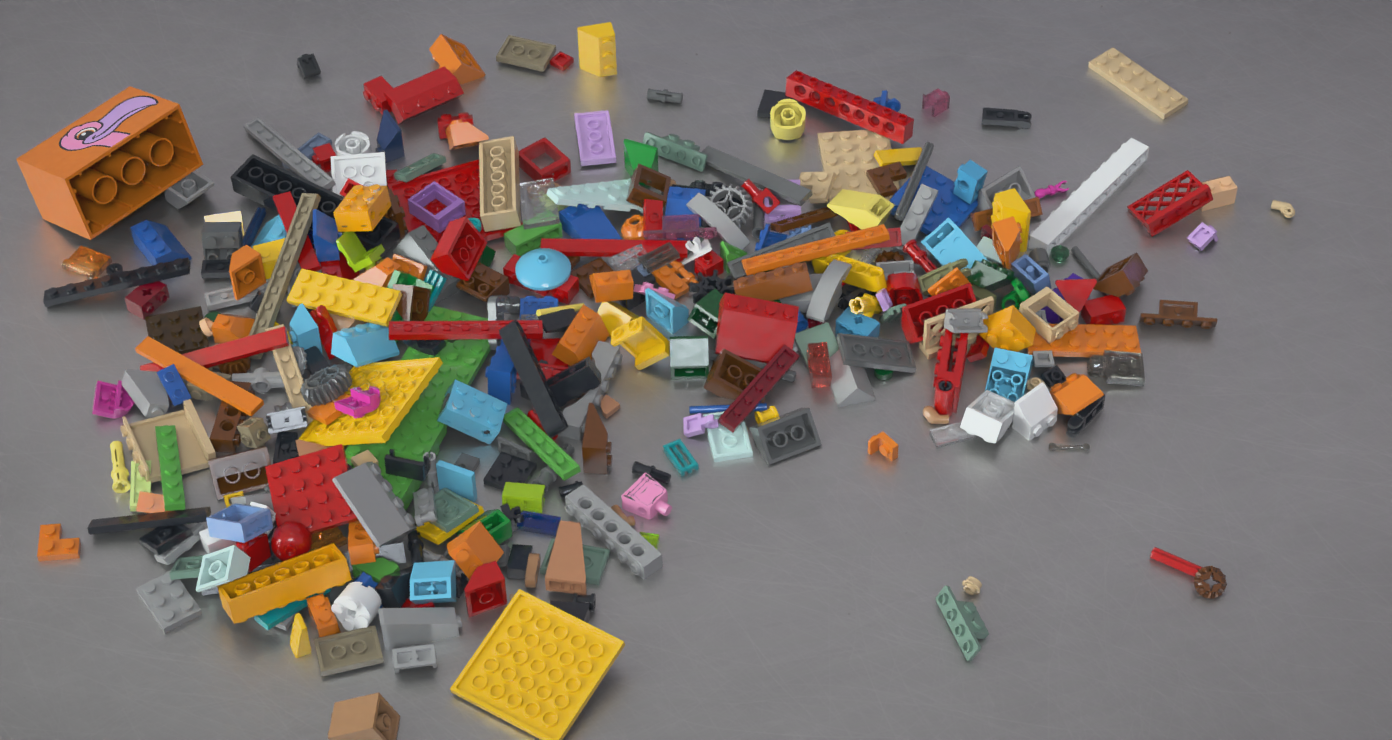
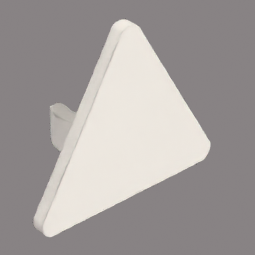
[681,237,712,265]

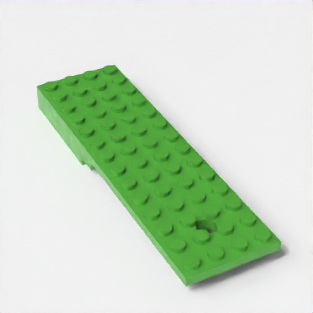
[345,306,491,511]

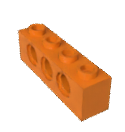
[348,520,379,565]

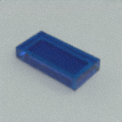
[517,510,561,537]

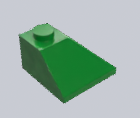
[624,139,659,187]

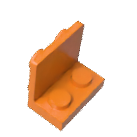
[927,267,972,296]

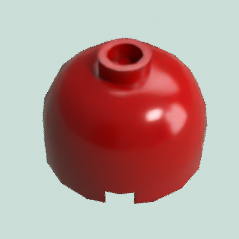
[271,521,312,561]

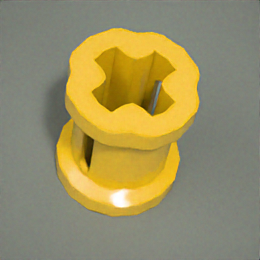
[754,405,779,424]

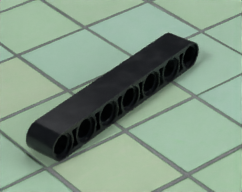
[499,320,568,438]

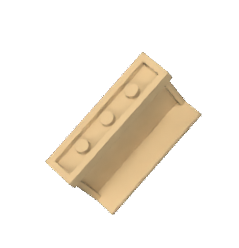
[120,399,216,483]

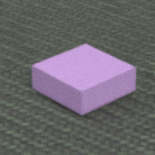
[875,288,893,312]

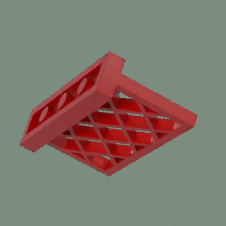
[1127,170,1213,237]

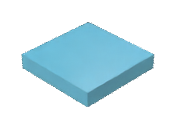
[436,460,477,503]

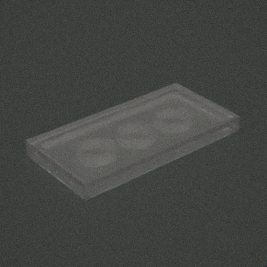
[520,178,560,230]

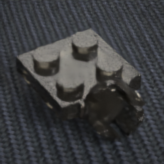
[1087,350,1145,387]

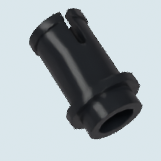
[558,481,583,499]

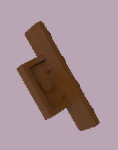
[1139,300,1217,329]

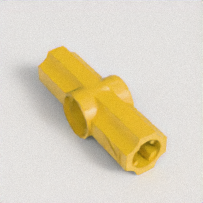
[849,293,885,318]

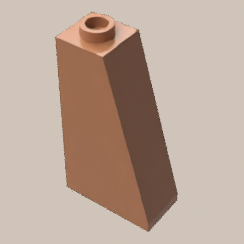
[545,520,587,595]

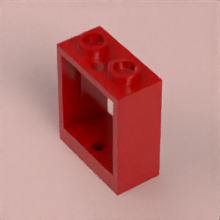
[519,137,571,185]

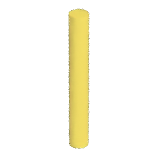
[536,303,585,317]

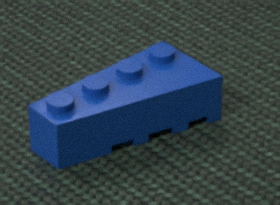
[485,339,530,405]

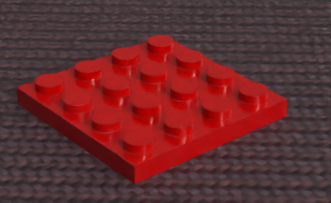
[265,444,358,534]

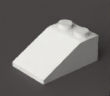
[960,390,1015,443]

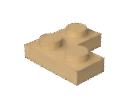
[798,171,836,203]

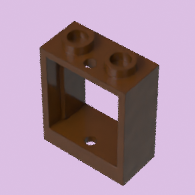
[626,163,671,208]

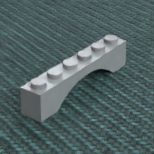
[558,341,623,440]

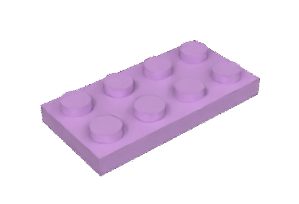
[574,110,616,166]

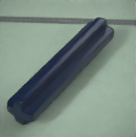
[243,207,266,247]

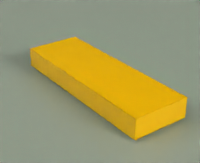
[874,147,922,167]

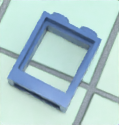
[206,503,273,543]

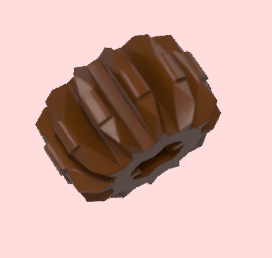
[218,357,251,376]

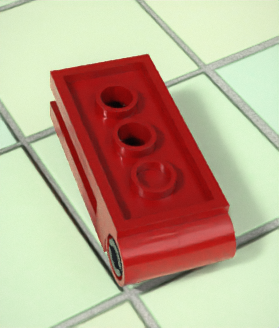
[933,329,969,417]

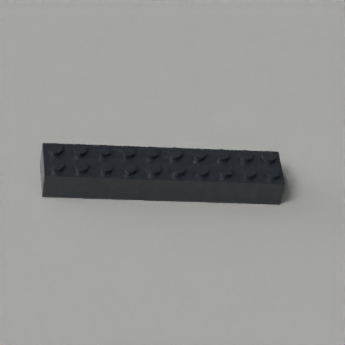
[231,154,401,261]

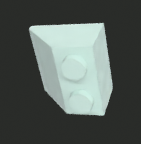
[196,545,251,592]

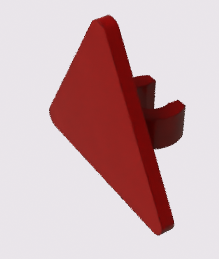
[1055,279,1097,313]

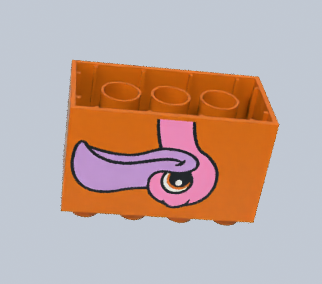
[16,86,203,240]

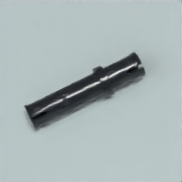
[407,530,425,568]

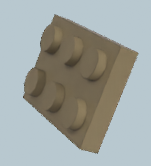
[496,35,556,72]
[314,625,384,677]

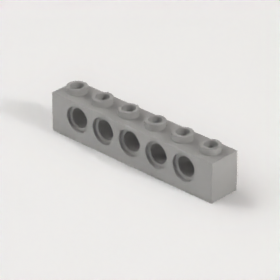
[565,484,663,580]

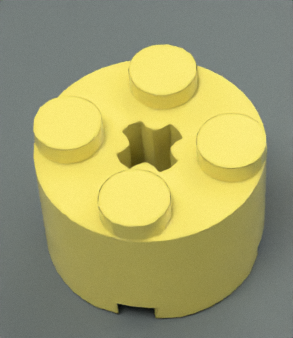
[770,99,806,140]

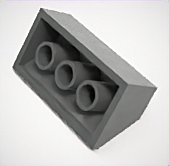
[392,225,461,304]

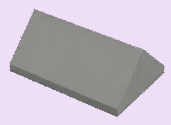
[977,166,1036,211]
[823,350,875,407]

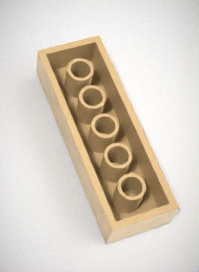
[479,136,521,232]

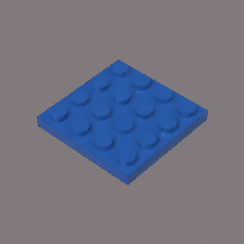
[889,166,978,235]

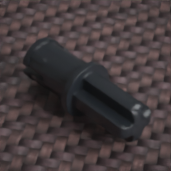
[632,461,671,484]

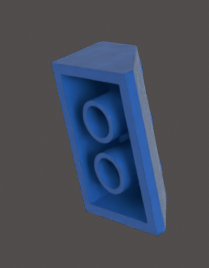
[130,220,192,265]

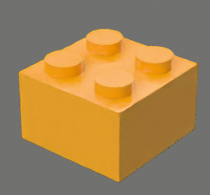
[979,305,1036,352]

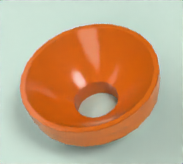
[621,215,650,240]

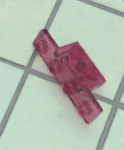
[643,214,718,240]

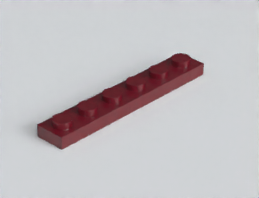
[718,345,800,433]

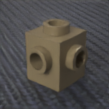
[237,417,271,448]

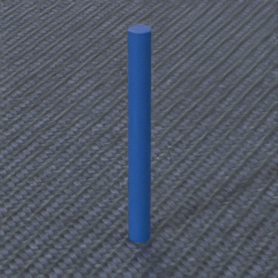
[689,403,767,414]

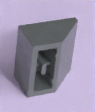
[201,222,243,260]

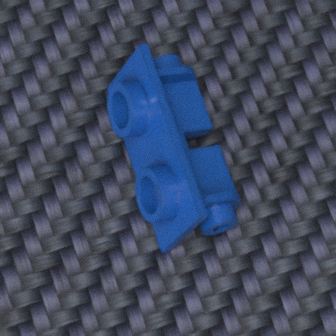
[156,364,192,407]

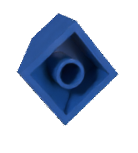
[313,209,343,262]

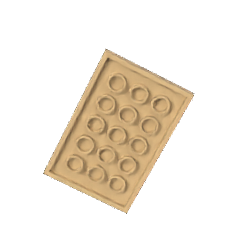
[817,130,900,202]

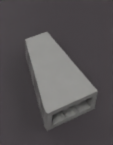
[378,607,462,651]

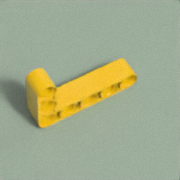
[811,229,887,292]

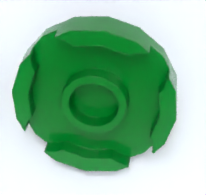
[1001,277,1031,310]

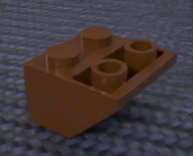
[456,263,510,303]

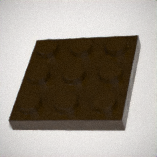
[145,306,209,354]

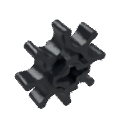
[689,270,735,304]

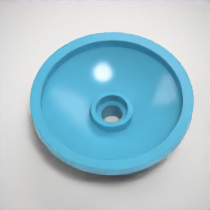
[515,248,571,291]

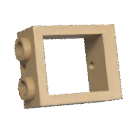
[1019,287,1080,343]

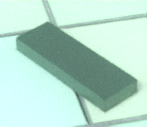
[394,153,446,182]

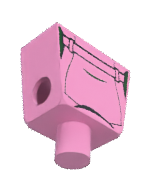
[622,473,672,520]

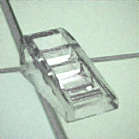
[607,244,650,271]

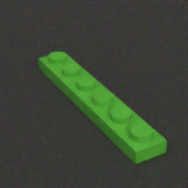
[503,407,581,481]
[155,425,185,511]

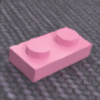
[633,282,675,299]

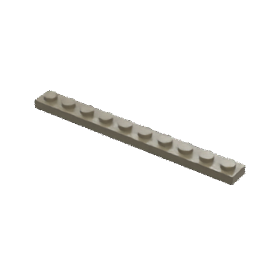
[249,193,321,360]

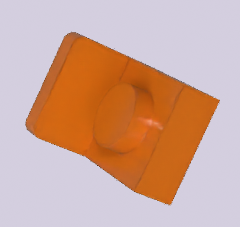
[868,431,899,461]

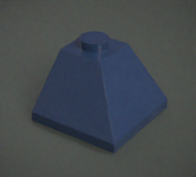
[375,110,405,163]

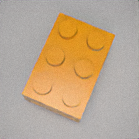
[333,184,391,232]

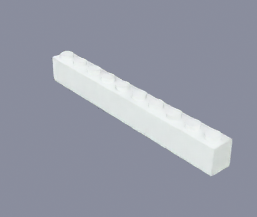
[1028,138,1149,256]

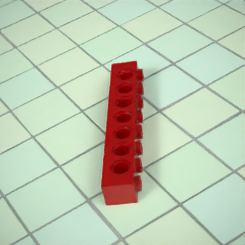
[785,70,914,144]

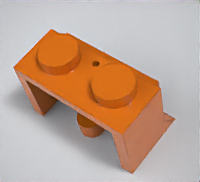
[306,593,341,638]

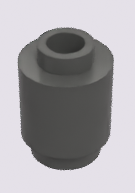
[1029,248,1051,273]

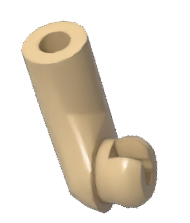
[1271,200,1295,218]

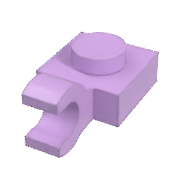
[683,413,719,438]

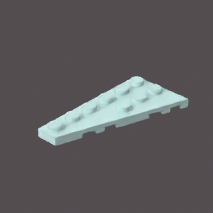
[547,178,664,213]

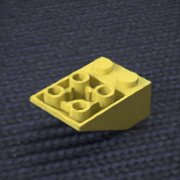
[827,189,895,229]

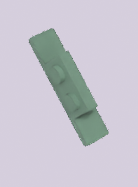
[642,132,708,172]
[935,586,989,661]

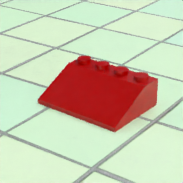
[715,293,799,363]

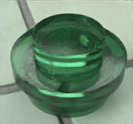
[1051,245,1069,262]

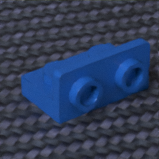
[520,296,559,320]

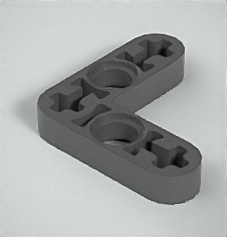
[487,295,520,351]

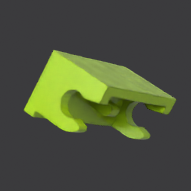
[502,482,545,514]

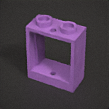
[408,181,466,233]

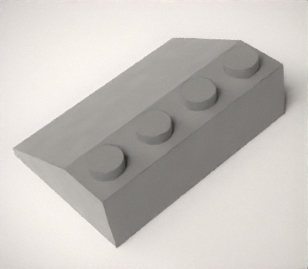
[332,461,417,547]

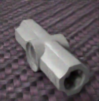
[232,368,284,393]

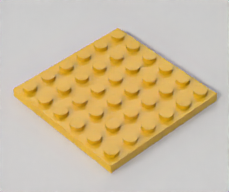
[299,357,443,446]
[450,589,625,740]

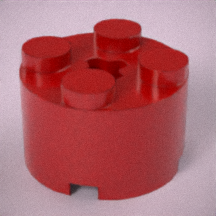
[886,273,923,307]

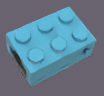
[437,379,508,445]

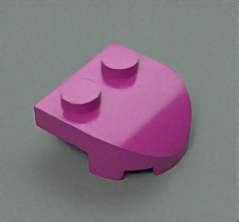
[92,380,135,419]
[334,386,381,418]

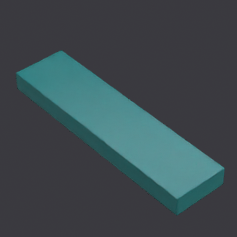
[254,588,331,630]

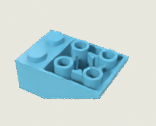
[921,217,987,270]
[984,348,1033,402]

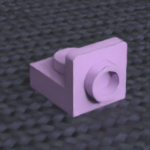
[1187,222,1218,251]

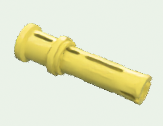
[110,441,130,493]

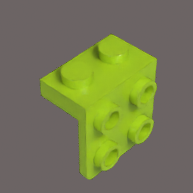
[336,232,385,272]

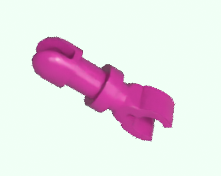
[1034,181,1069,199]

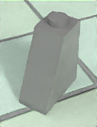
[122,369,169,418]

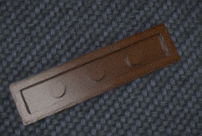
[770,207,839,233]

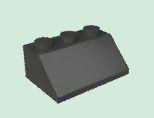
[749,408,822,465]

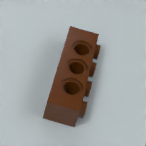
[209,381,255,453]

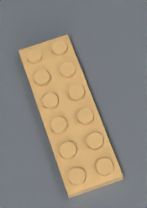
[1088,47,1188,120]

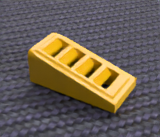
[290,613,312,658]

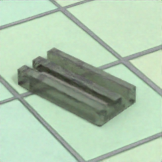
[638,242,680,274]

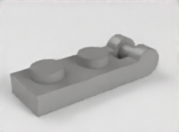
[413,487,438,527]

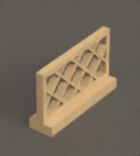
[919,296,994,360]

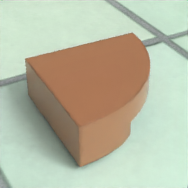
[601,394,620,419]

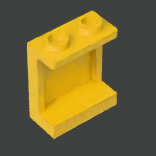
[611,316,670,371]

